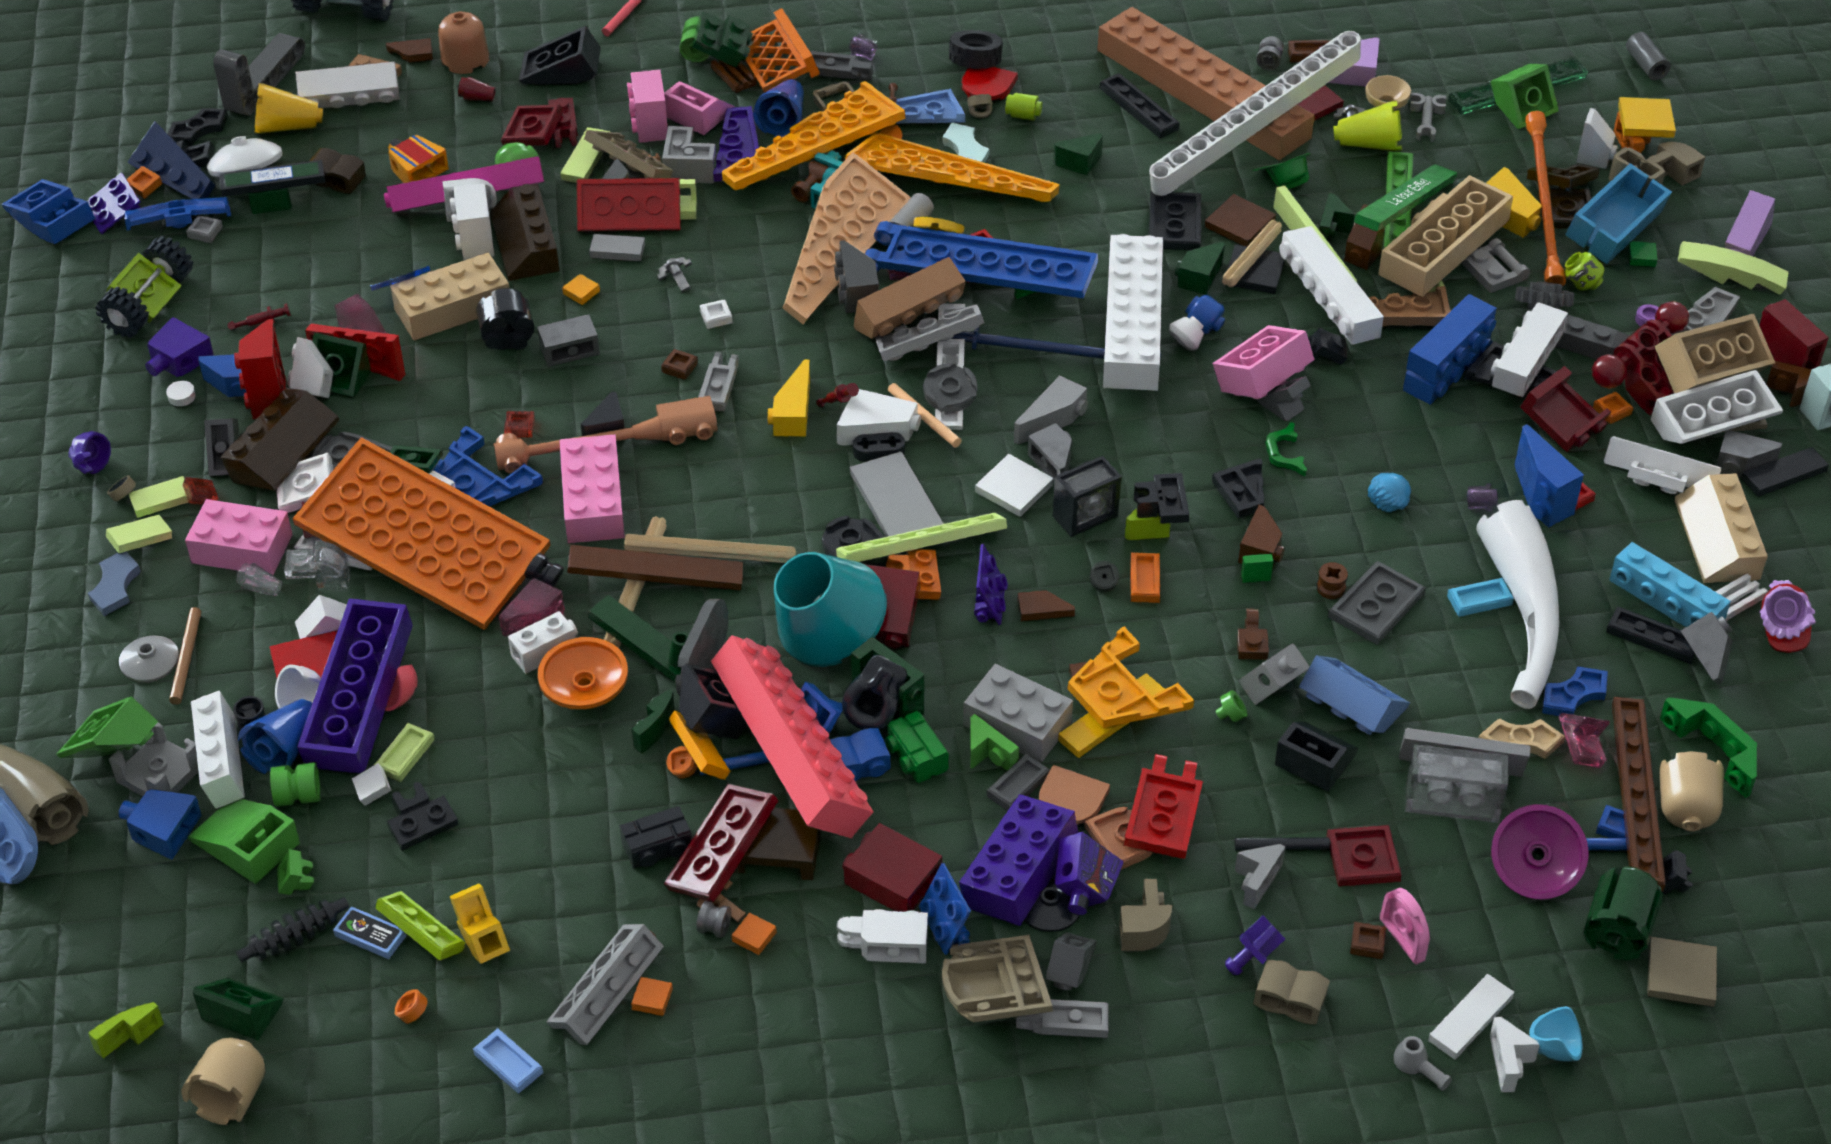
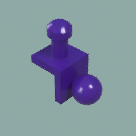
[1225,915,1286,975]

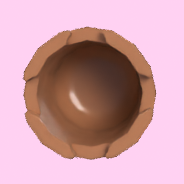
[438,12,489,74]

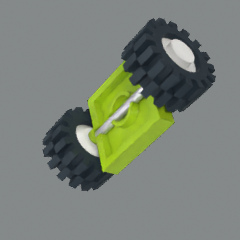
[95,236,193,338]

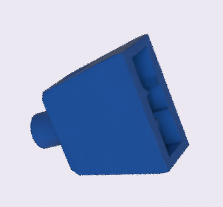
[119,789,202,860]

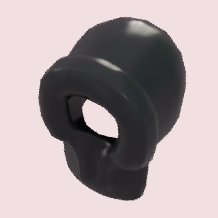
[842,655,907,730]

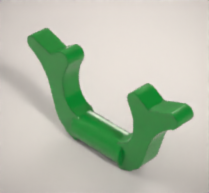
[1265,422,1307,476]

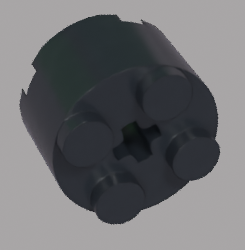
[476,288,534,350]

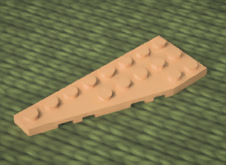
[782,152,911,324]

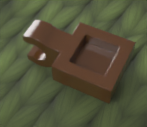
[1237,609,1269,660]

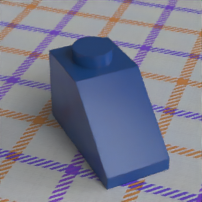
[199,355,247,397]

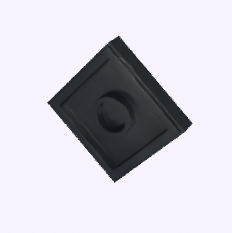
[1227,244,1285,294]

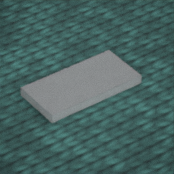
[850,452,944,537]
[1399,728,1531,777]

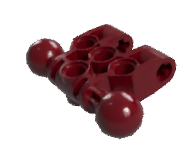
[1592,301,1690,416]

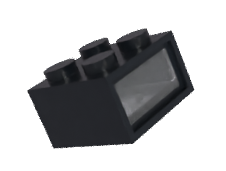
[1052,456,1122,537]

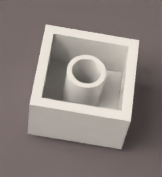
[450,183,495,260]

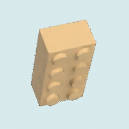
[390,252,510,341]
[1655,314,1775,394]

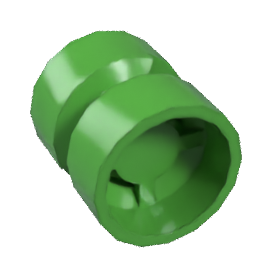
[679,17,709,62]
[270,762,320,807]

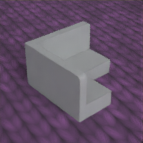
[662,126,716,183]

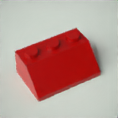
[234,319,286,420]

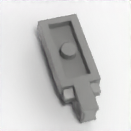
[1016,999,1108,1038]

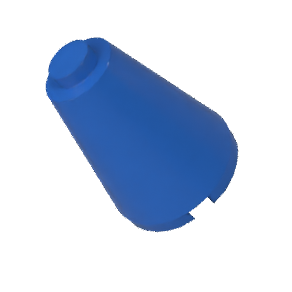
[753,79,804,137]
[238,699,312,774]

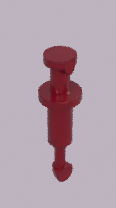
[227,303,291,330]
[816,383,859,407]

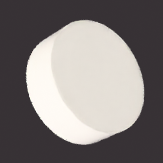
[166,381,196,406]

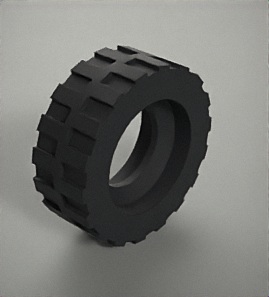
[949,30,1003,69]

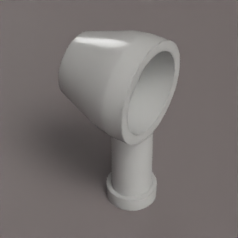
[1393,1036,1452,1091]

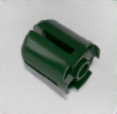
[1583,866,1663,960]

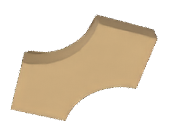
[1479,719,1565,759]

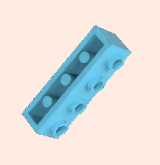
[1609,542,1731,627]

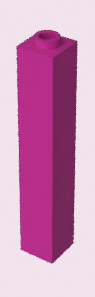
[384,156,545,213]

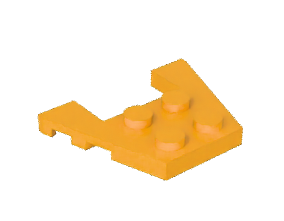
[1068,627,1194,728]

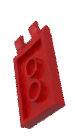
[1124,754,1203,859]

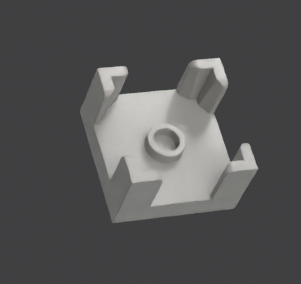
[109,723,199,796]

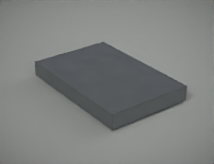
[1328,561,1426,645]

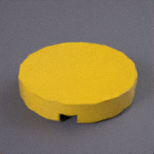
[913,217,965,234]

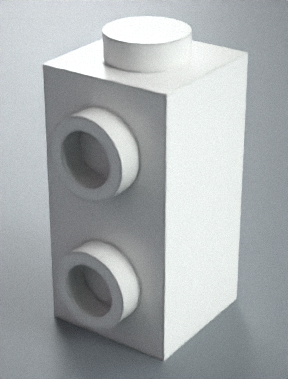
[508,611,578,674]

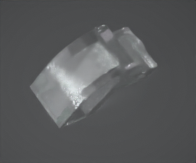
[284,541,350,593]

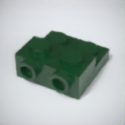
[692,11,753,68]

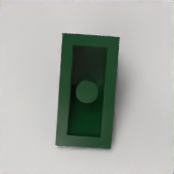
[1175,242,1225,295]

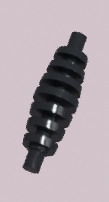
[235,897,349,963]

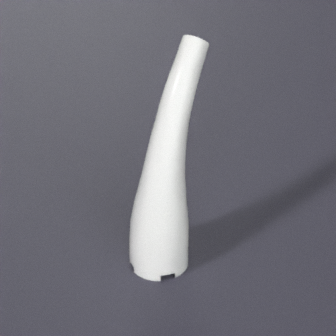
[1476,500,1559,709]

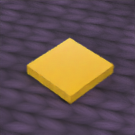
[1618,97,1676,138]

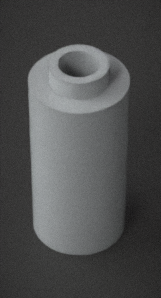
[890,193,934,227]

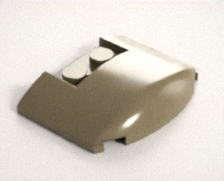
[942,935,1053,1022]

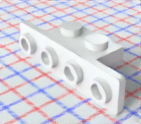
[1604,436,1721,494]

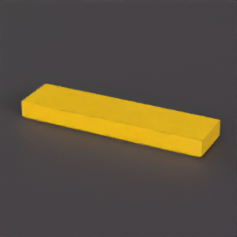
[1058,673,1165,758]

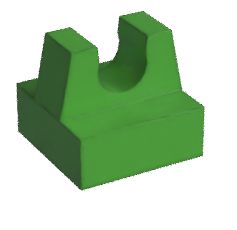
[277,849,314,895]

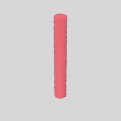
[602,0,642,36]

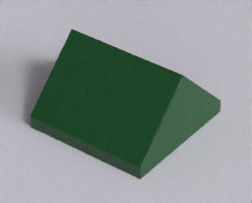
[312,332,371,397]
[193,978,284,1041]

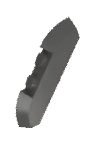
[1522,314,1630,360]

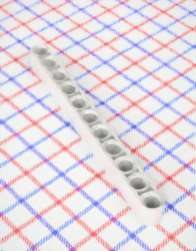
[1149,31,1361,196]

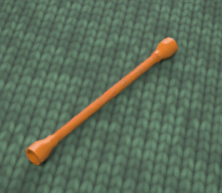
[1525,111,1566,287]

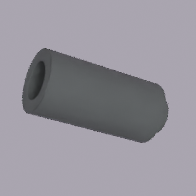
[1626,32,1671,80]

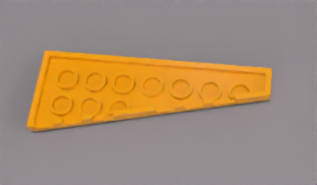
[722,81,906,191]
[845,132,1060,202]

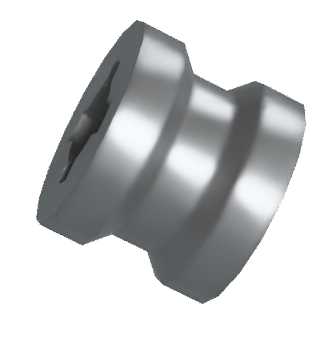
[696,901,731,938]

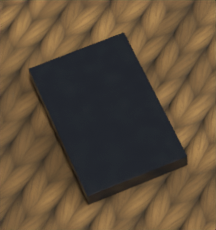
[1149,191,1201,250]

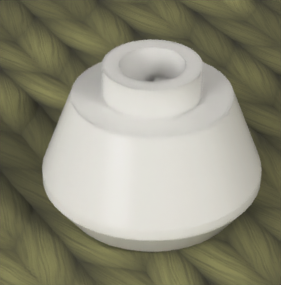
[1169,316,1204,351]

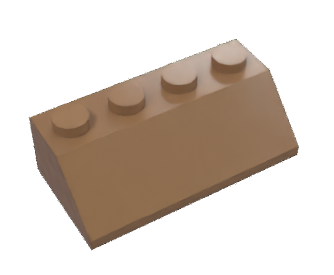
[854,257,966,338]

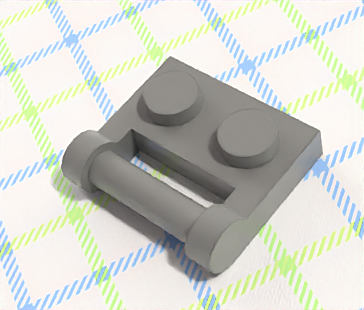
[1461,238,1530,293]

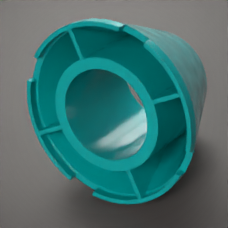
[774,552,887,667]

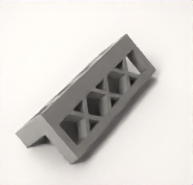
[546,924,664,1045]

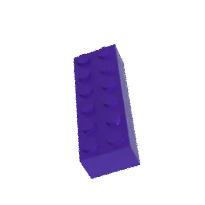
[297,598,413,773]

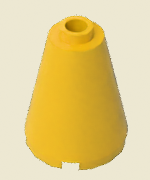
[255,83,323,133]

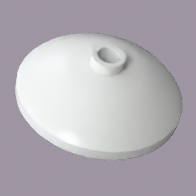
[207,136,283,177]

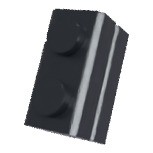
[619,806,692,868]

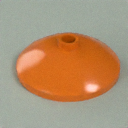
[538,637,628,709]

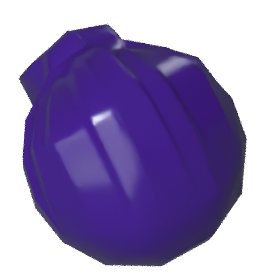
[68,431,111,474]

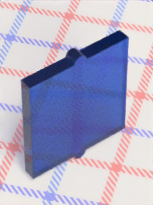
[370,266,431,291]

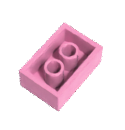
[1212,325,1315,399]
[185,499,293,576]

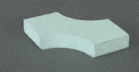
[943,122,989,163]

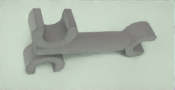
[1410,93,1446,142]

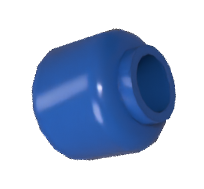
[1185,295,1226,334]

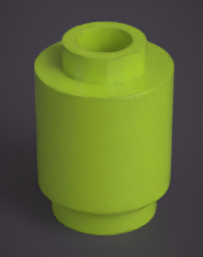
[1005,93,1043,121]

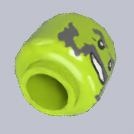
[1565,252,1605,291]

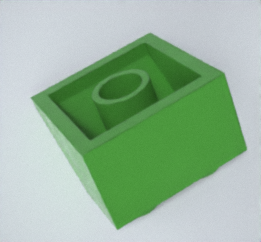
[1491,64,1559,129]

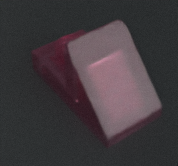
[1559,713,1610,768]

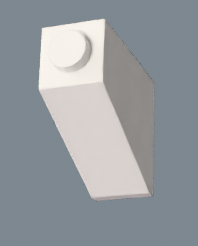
[837,389,921,446]

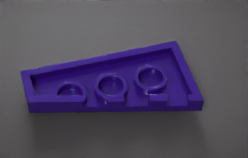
[713,106,759,182]

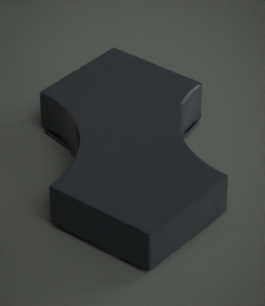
[168,108,228,146]

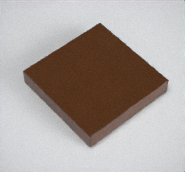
[1204,194,1276,247]

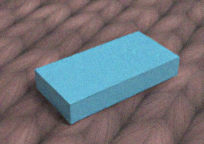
[1447,578,1514,617]

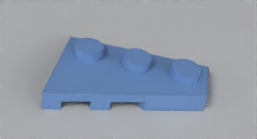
[896,89,965,123]

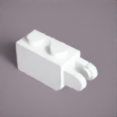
[837,909,928,963]

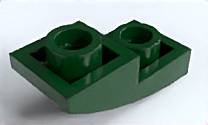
[631,689,675,754]

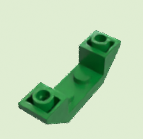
[1659,697,1757,798]

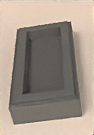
[987,754,1050,811]

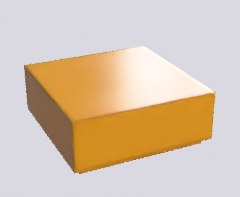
[562,274,600,305]

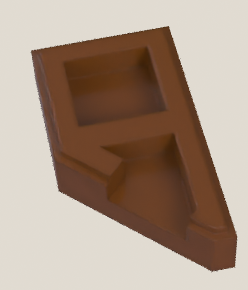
[386,38,433,62]
[1017,590,1075,621]

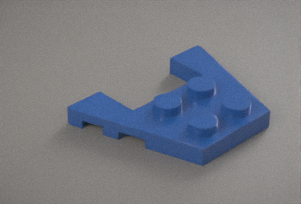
[432,426,543,506]

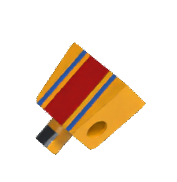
[388,135,449,183]

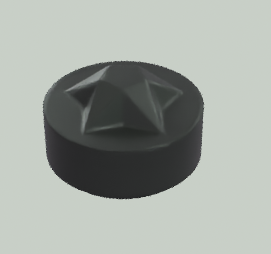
[1090,561,1119,591]

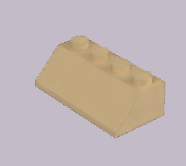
[1675,473,1768,583]

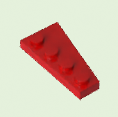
[305,324,406,381]

